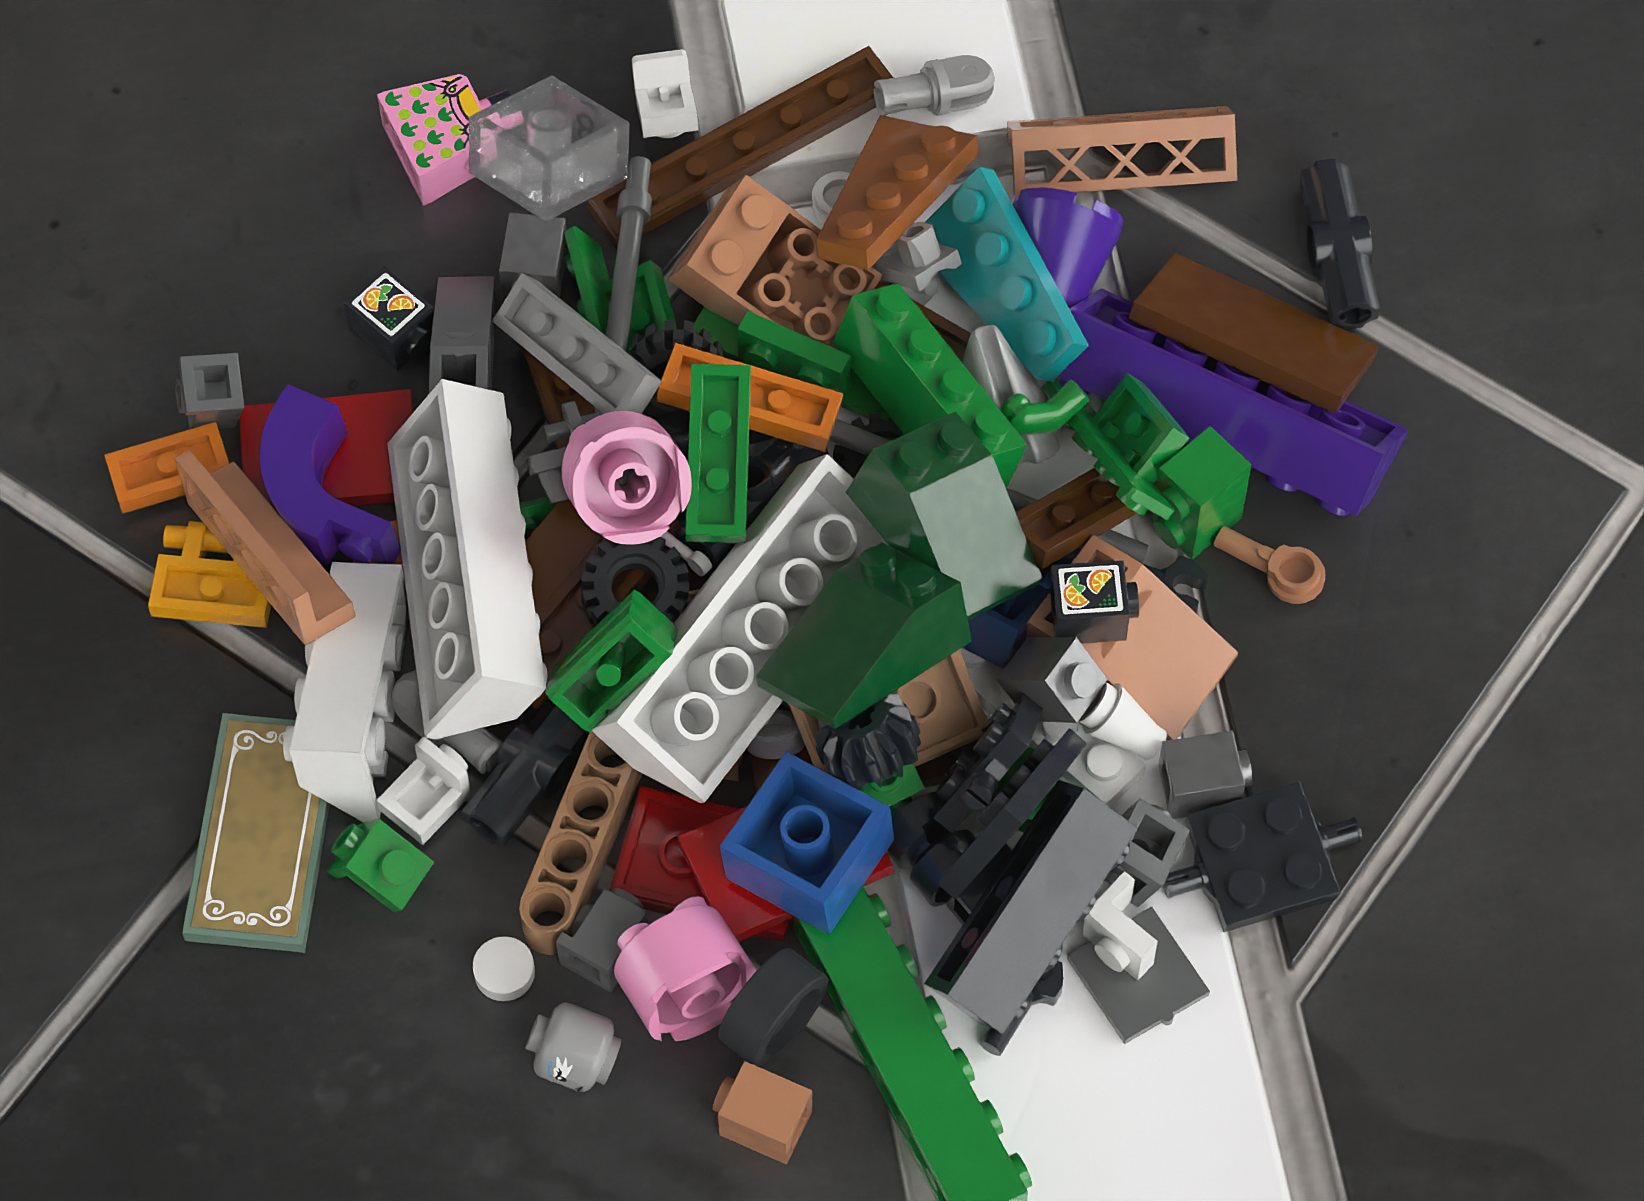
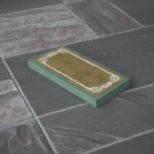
[182,713,330,953]

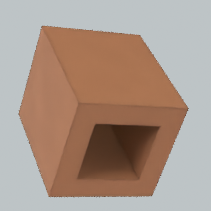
[713,1061,813,1165]

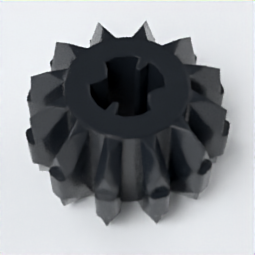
[814,694,921,790]

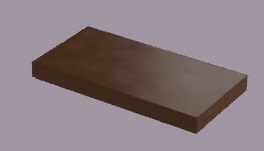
[1129,253,1380,413]

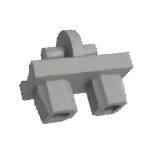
[872,222,962,305]

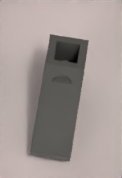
[429,276,495,394]

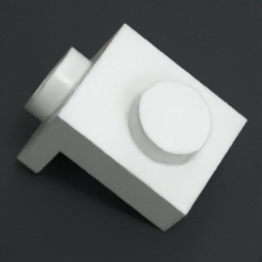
[632,49,699,138]
[376,737,471,845]
[1083,872,1158,981]

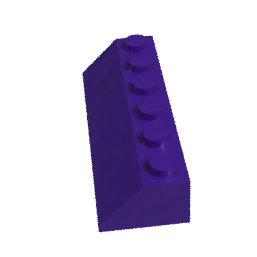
[1057,288,1409,516]

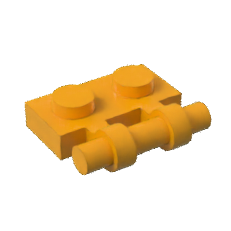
[148,521,271,628]

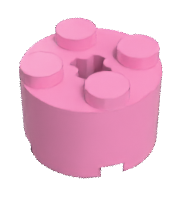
[562,411,692,544]
[614,896,756,1041]

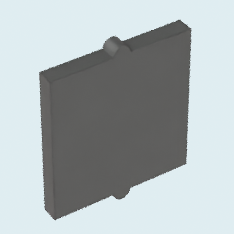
[1067,906,1210,1044]

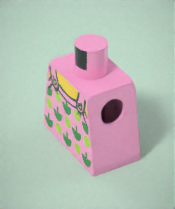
[377,74,519,206]

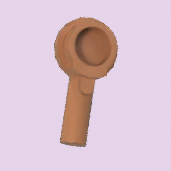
[1214,526,1325,604]

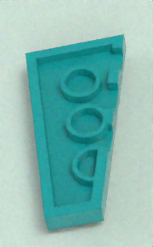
[924,167,1089,382]

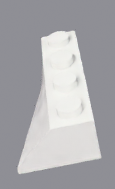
[283,562,409,822]

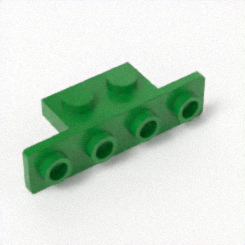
[564,226,678,416]
[694,307,889,421]
[1041,373,1189,520]

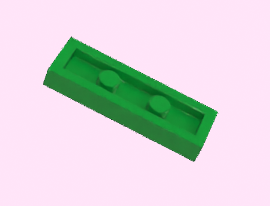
[686,363,751,543]

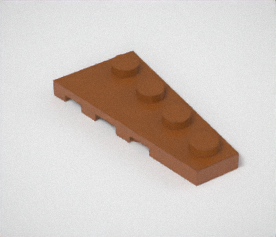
[816,115,979,270]

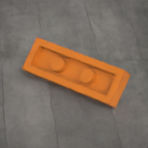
[657,343,844,452]

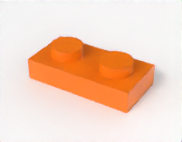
[104,422,229,514]

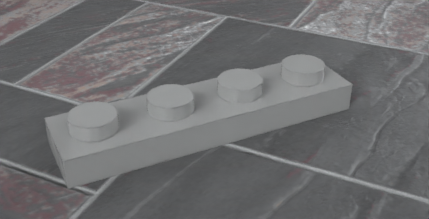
[492,273,662,414]

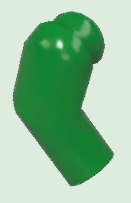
[1001,379,1090,435]

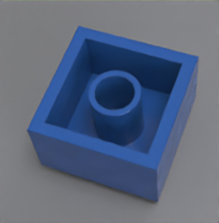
[720,751,894,935]

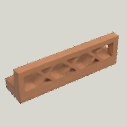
[1007,106,1237,196]
[175,450,356,646]

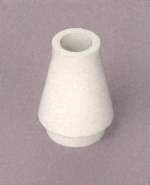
[1079,682,1167,760]

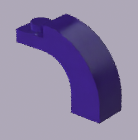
[260,384,401,566]

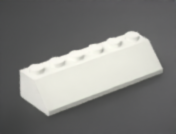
[387,379,547,740]
[592,454,888,803]

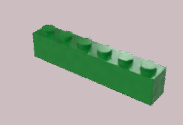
[793,886,1032,1201]

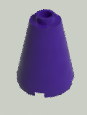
[1013,187,1124,309]

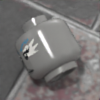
[525,1002,622,1092]

